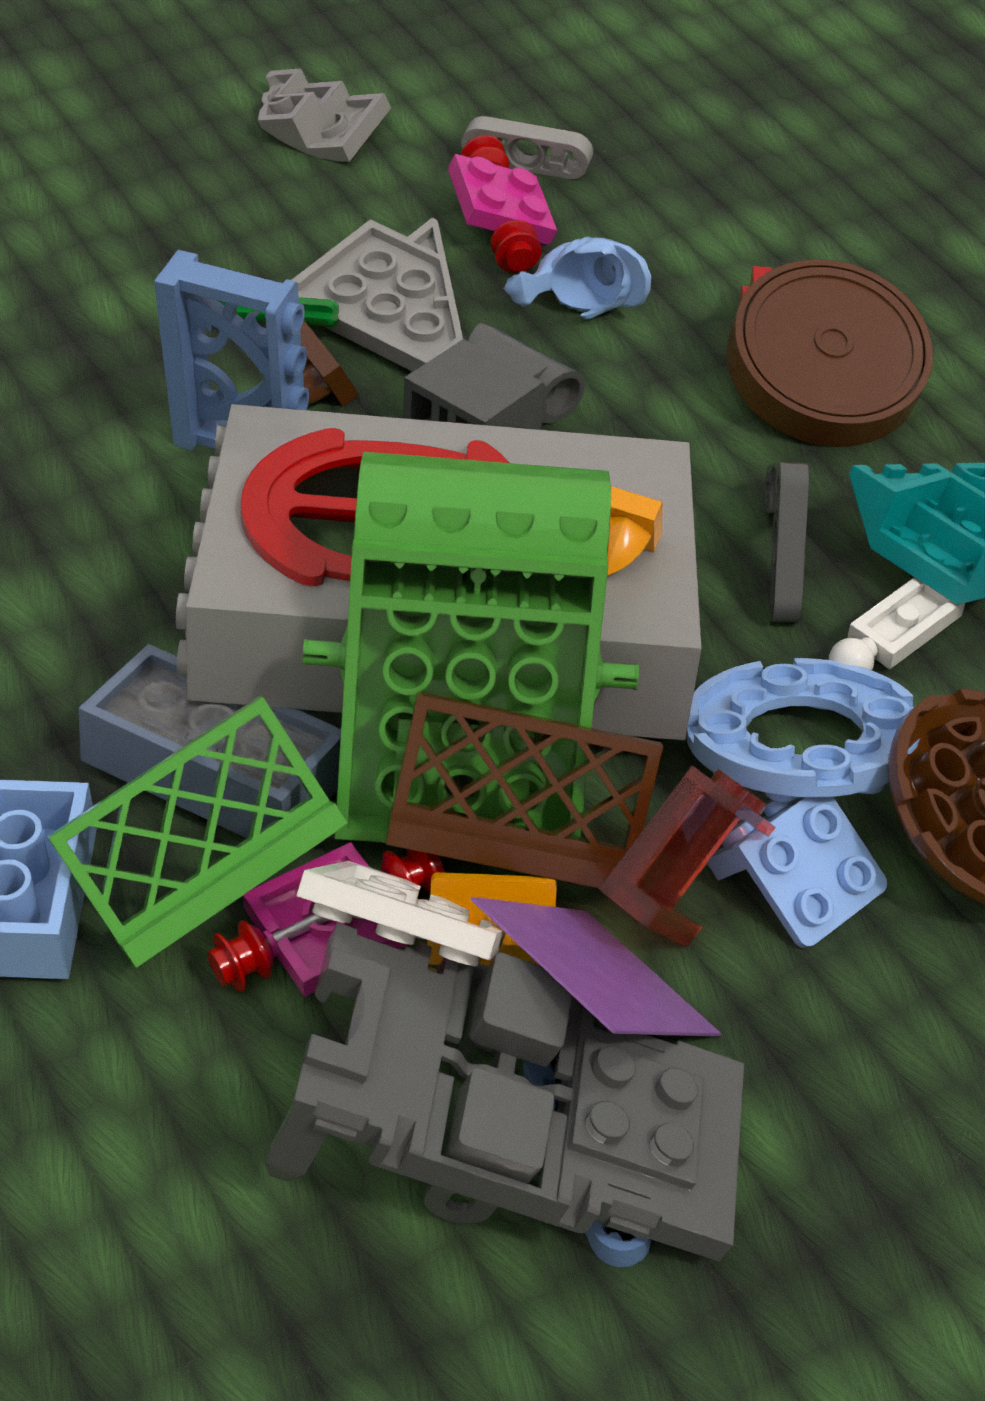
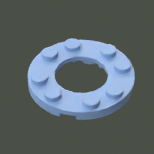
[686,658,920,802]

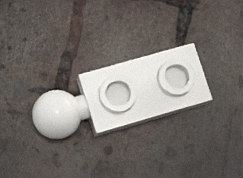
[829,577,965,670]

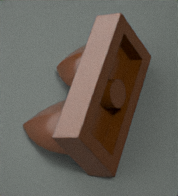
[301,321,359,407]

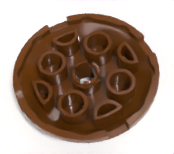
[888,688,985,906]

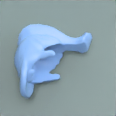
[503,236,651,319]

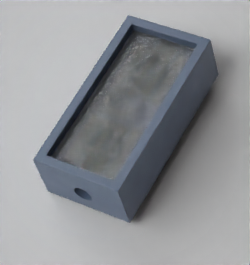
[78,644,341,838]

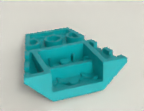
[849,463,985,605]

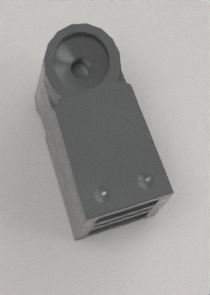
[403,322,585,430]

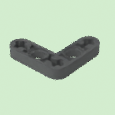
[764,462,809,623]

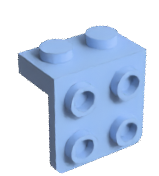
[705,797,887,948]

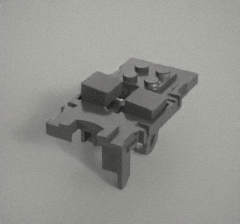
[265,922,744,1262]

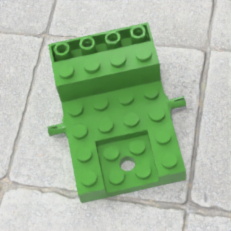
[302,452,639,843]

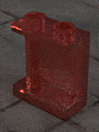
[599,766,776,947]

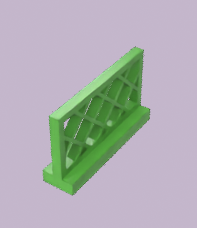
[47,696,348,968]

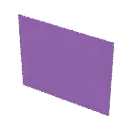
[470,897,722,1036]

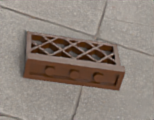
[386,691,663,895]

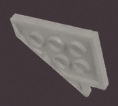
[292,218,463,372]

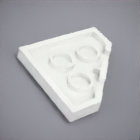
[296,861,505,966]

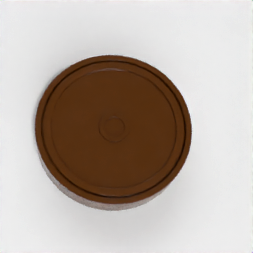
[726,259,933,447]

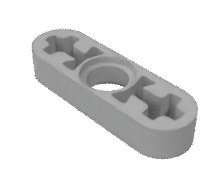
[461,116,593,179]

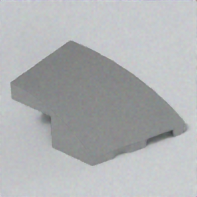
[258,68,391,162]

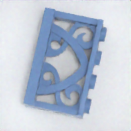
[154,250,309,450]

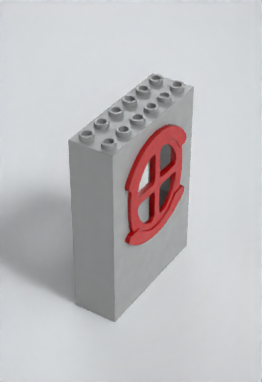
[176,404,702,740]

